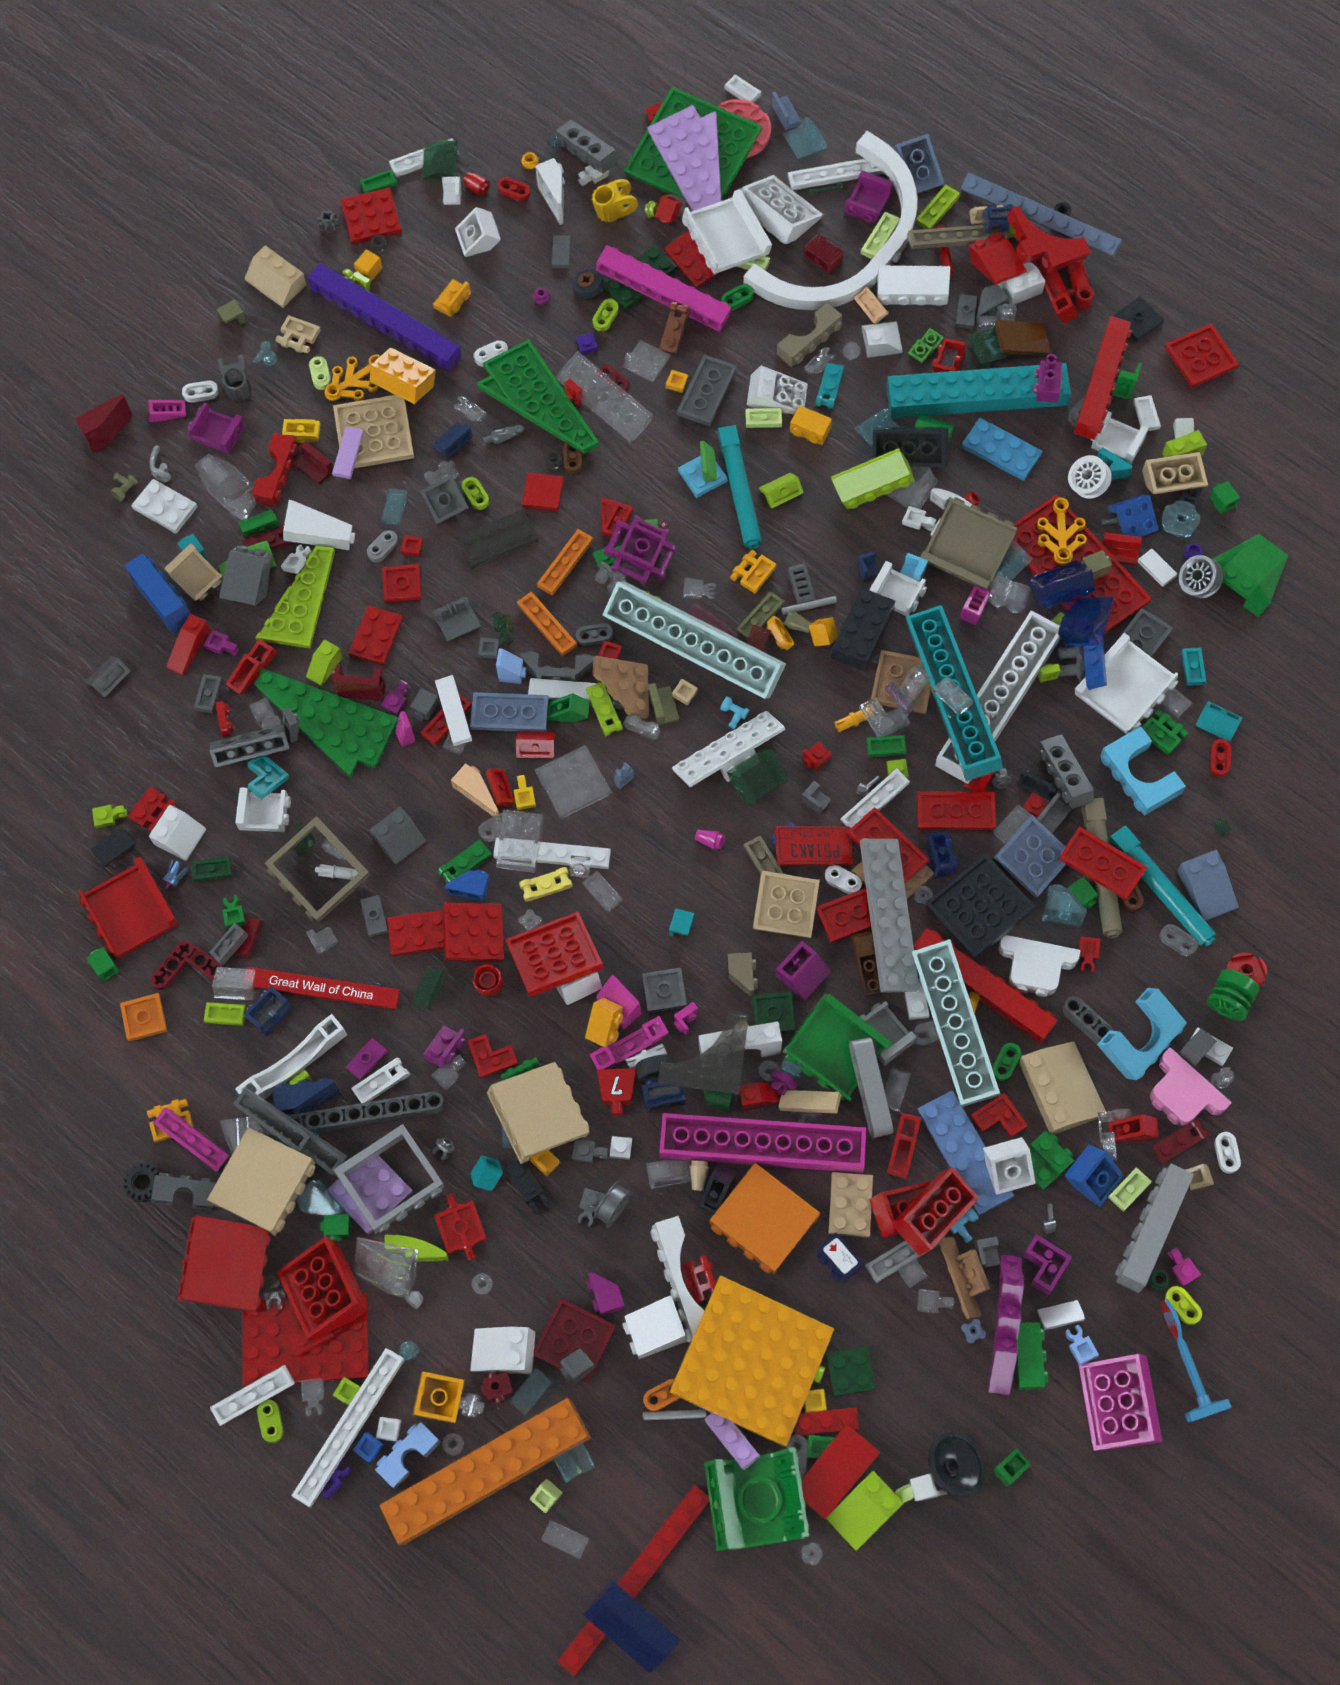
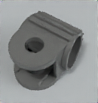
[218,353,252,403]

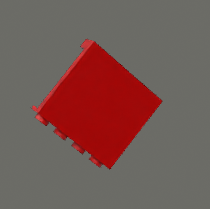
[78,856,179,959]
[177,1215,271,1313]

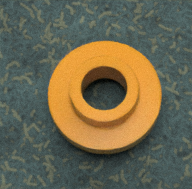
[521,152,539,169]

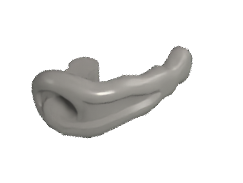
[150,445,171,483]

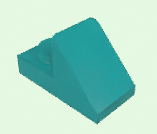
[1097,447,1133,480]

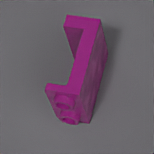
[845,170,893,224]
[188,403,245,454]

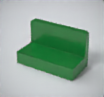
[1112,363,1142,400]
[239,509,280,538]

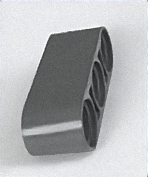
[1062,996,1113,1044]

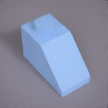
[496,648,527,684]

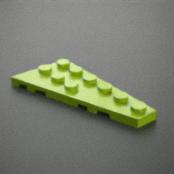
[255,545,335,649]

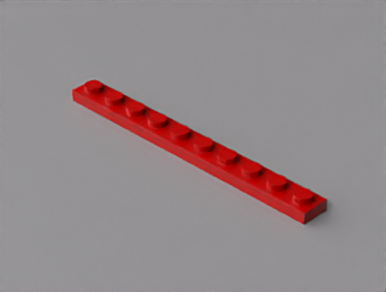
[558,1485,710,1676]

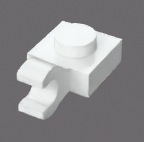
[578,165,609,186]
[902,506,936,531]

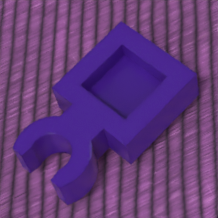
[321,1460,351,1500]

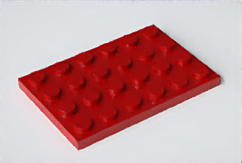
[242,1293,369,1387]

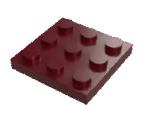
[533,1298,616,1384]

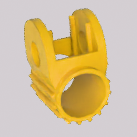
[592,179,638,222]

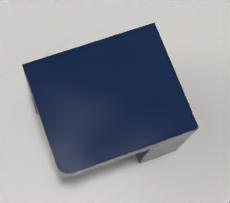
[856,551,880,582]

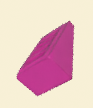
[148,400,186,422]
[959,585,992,625]
[396,711,416,747]

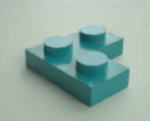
[248,755,289,800]

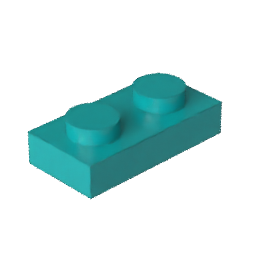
[1181,648,1206,686]

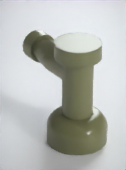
[111,473,138,501]

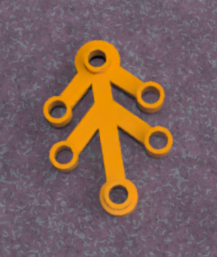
[324,355,380,402]
[1037,498,1087,565]

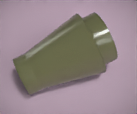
[784,611,812,633]

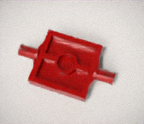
[434,1193,487,1261]

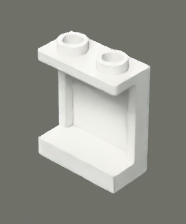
[1091,411,1149,465]
[870,561,927,616]
[235,788,291,832]

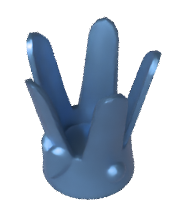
[162,860,189,889]

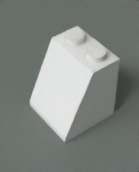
[622,1296,686,1359]

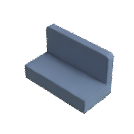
[771,92,801,131]

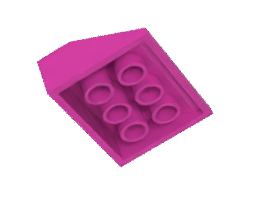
[1079,1354,1162,1451]

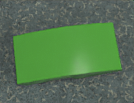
[908,328,944,363]

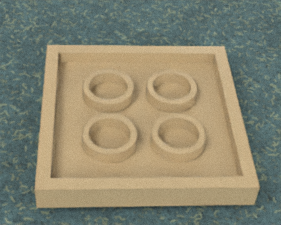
[752,871,820,938]

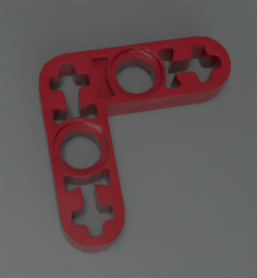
[151,941,225,991]

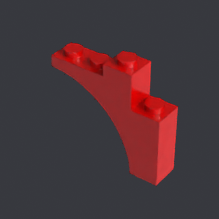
[1007,205,1091,273]

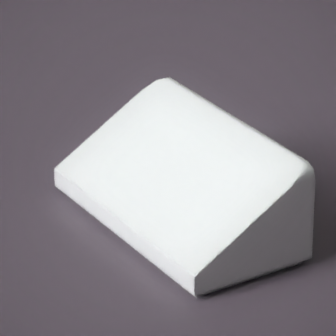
[1037,1300,1085,1330]

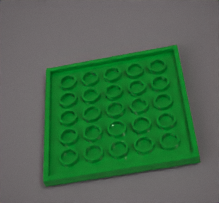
[624,87,762,201]

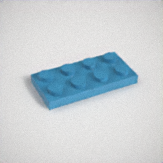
[961,418,1042,481]

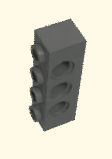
[556,119,618,174]
[210,724,289,767]
[1038,734,1094,809]

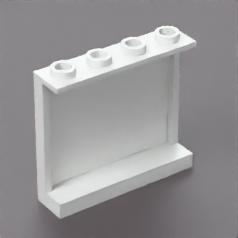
[682,189,772,274]
[1075,633,1178,734]

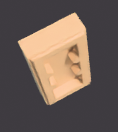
[853,287,889,324]

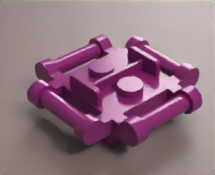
[603,515,677,586]

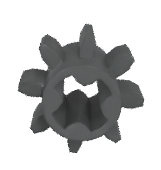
[317,210,339,233]

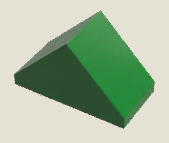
[993,1448,1031,1487]

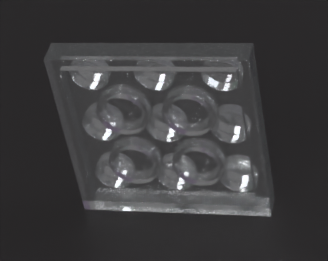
[535,745,612,819]

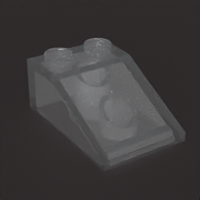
[496,809,545,873]
[354,1237,418,1298]

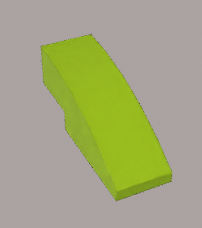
[385,1235,449,1262]

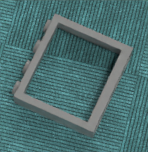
[334,1124,444,1234]

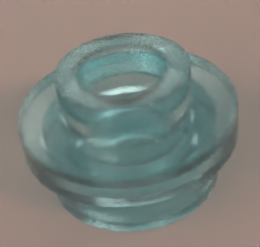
[398,1341,420,1360]

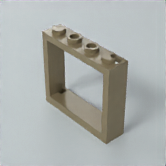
[264,816,371,922]

